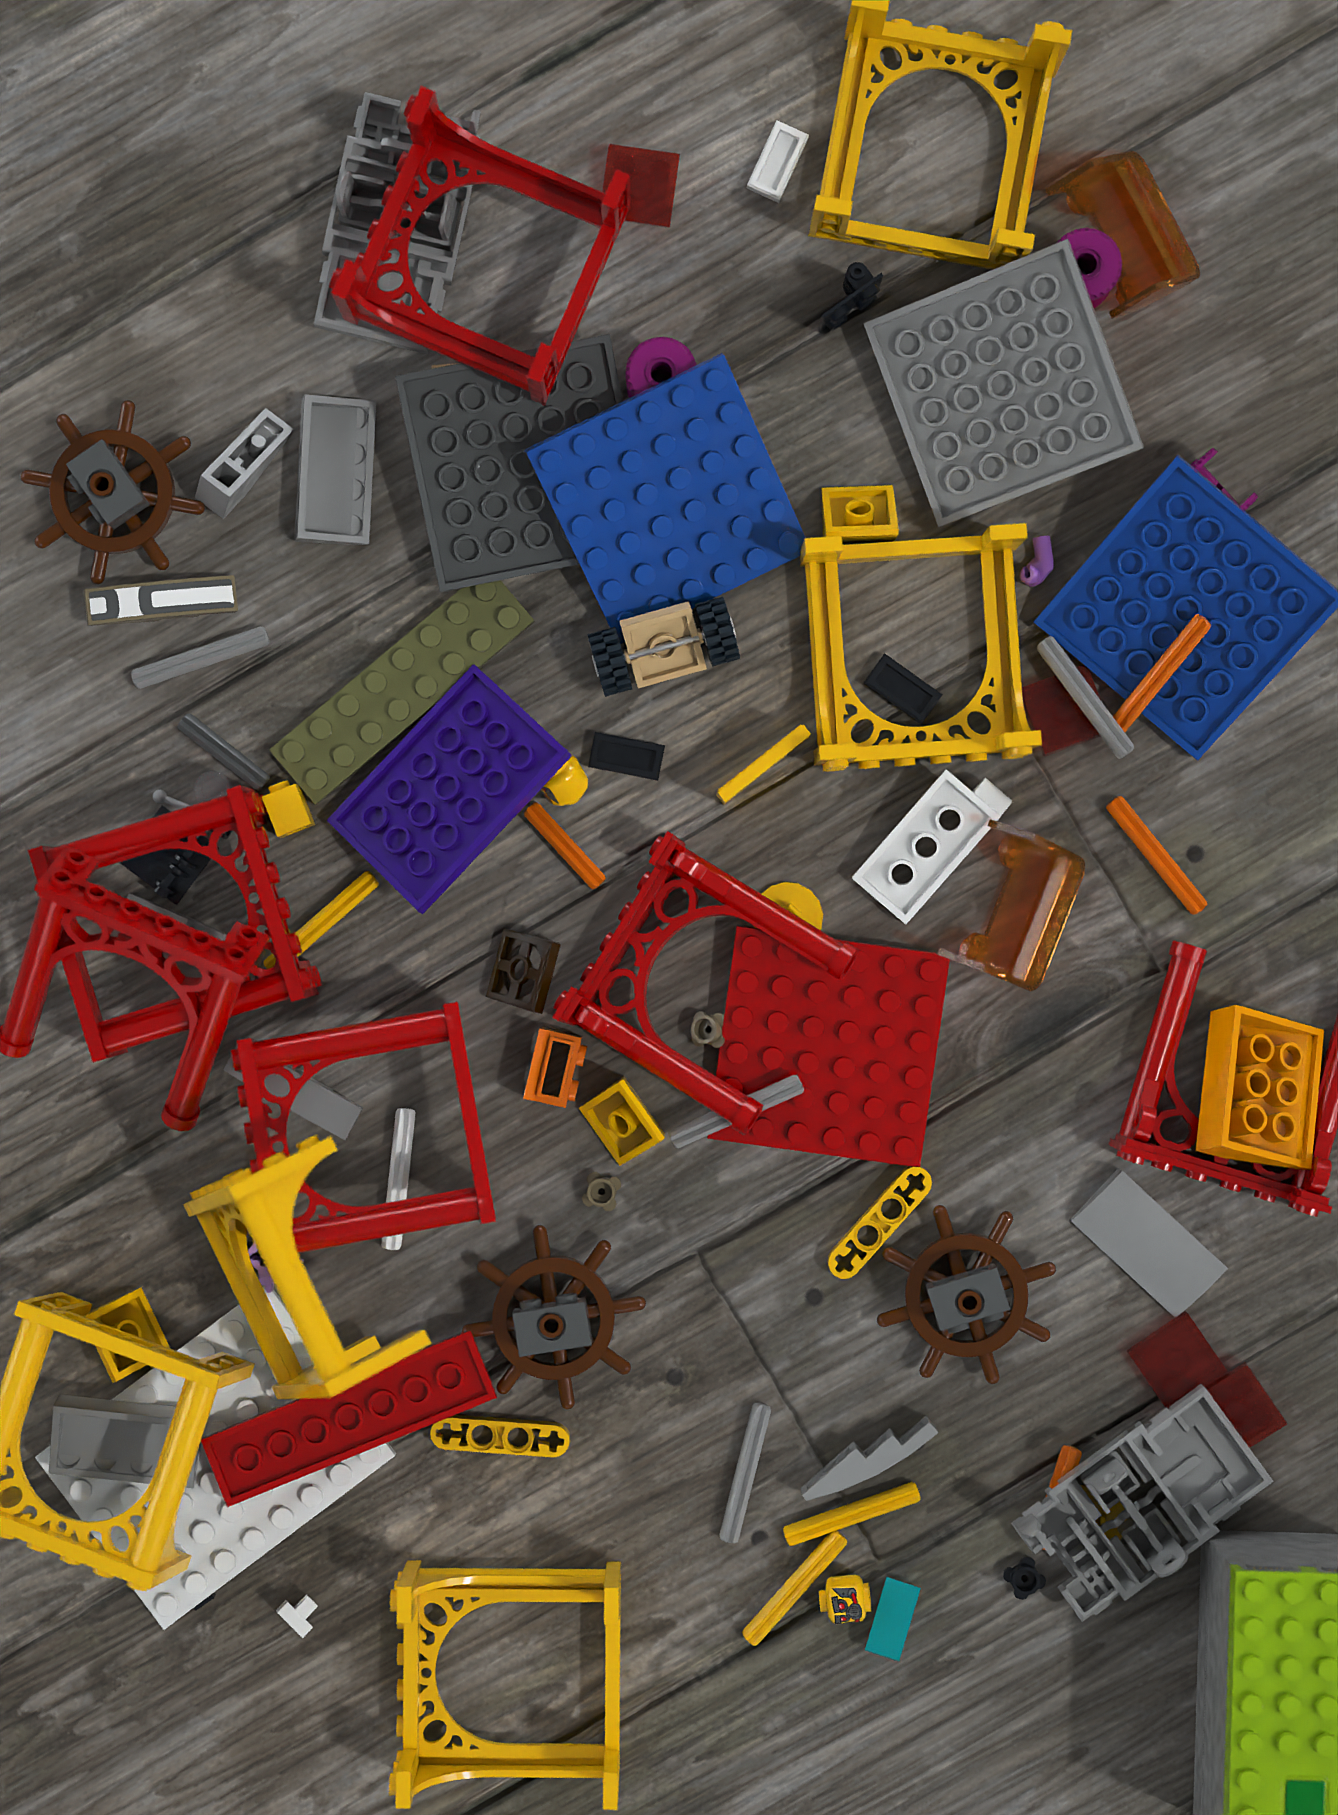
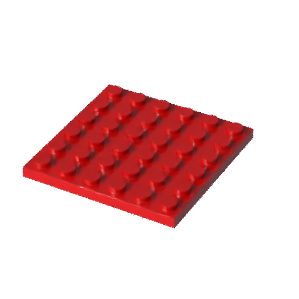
[707,925,951,1167]

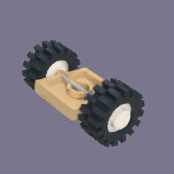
[588,596,740,697]

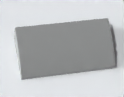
[294,394,376,545]
[1070,1168,1228,1318]
[49,1395,200,1488]

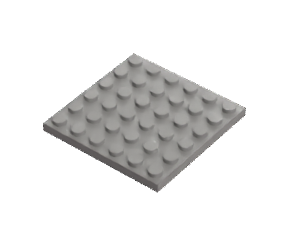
[863,239,1144,527]

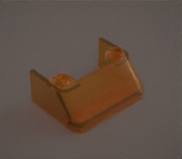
[1045,151,1200,319]
[937,819,1085,991]

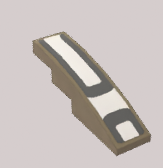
[84,575,238,626]

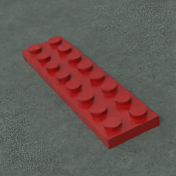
[201,1330,497,1507]

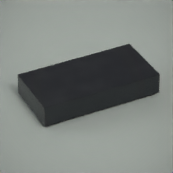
[863,653,943,724]
[588,732,665,781]

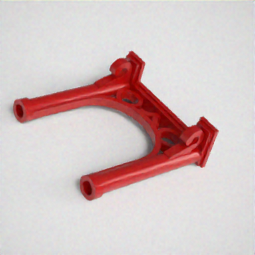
[552,831,859,1135]
[0,846,270,1131]
[1109,940,1338,1217]

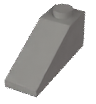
[195,408,294,519]

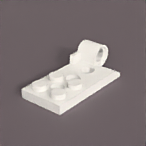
[852,769,1012,924]

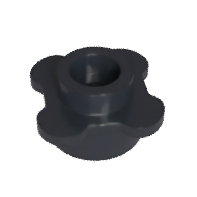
[1003,1556,1046,1600]

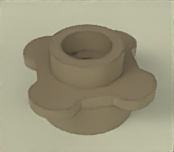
[691,1011,725,1048]
[582,1172,621,1211]

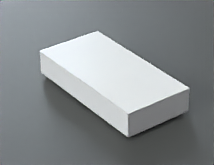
[747,120,809,203]

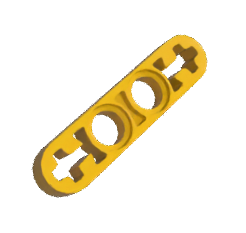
[827,1166,932,1279]
[430,1415,570,1457]

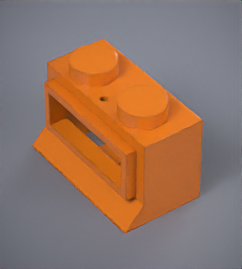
[523,1027,587,1108]

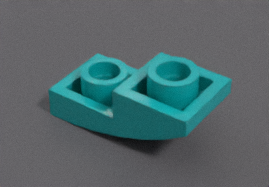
[865,1577,921,1662]

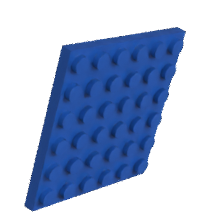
[525,353,806,644]
[1034,455,1338,761]

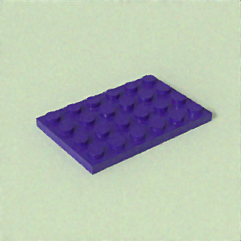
[327,664,572,915]

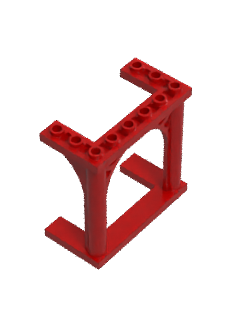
[329,86,631,405]
[28,785,322,1063]
[231,1002,496,1253]

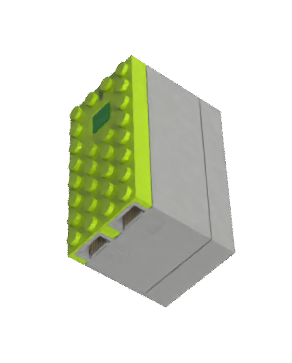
[1193,1530,1338,1815]

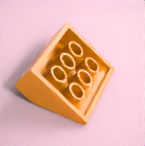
[1196,1005,1324,1170]

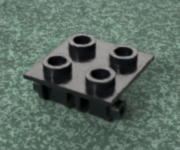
[818,262,883,333]
[119,805,219,905]

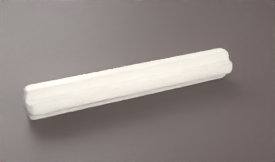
[381,1108,416,1250]

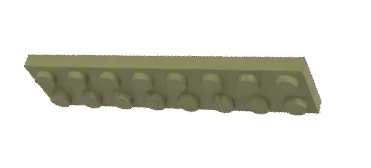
[269,580,535,805]

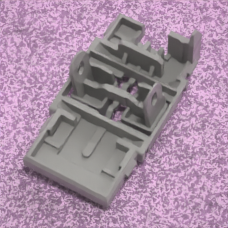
[314,92,481,354]
[1011,1384,1274,1622]

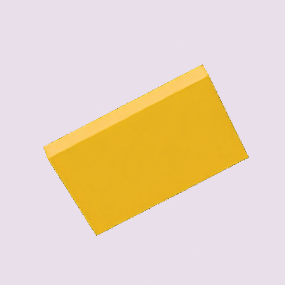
[716,724,811,805]

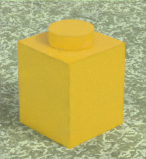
[262,780,315,838]

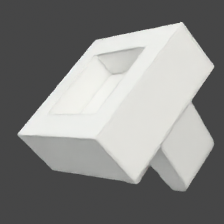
[276,1594,318,1638]

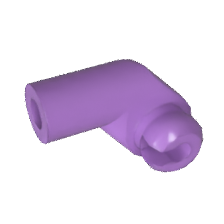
[1020,536,1054,587]

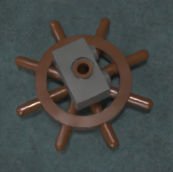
[20,400,205,584]
[877,1205,1056,1384]
[462,1225,646,1409]

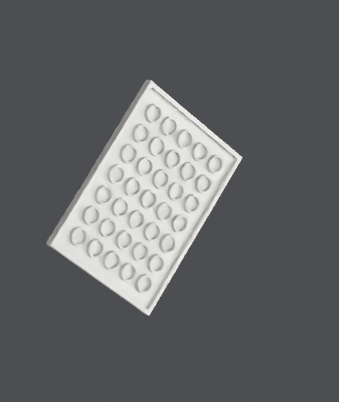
[35,1286,396,1630]

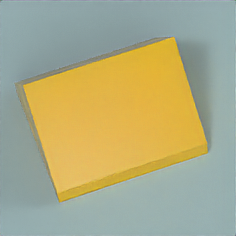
[821,485,899,543]
[579,1076,665,1166]
[83,1287,171,1383]

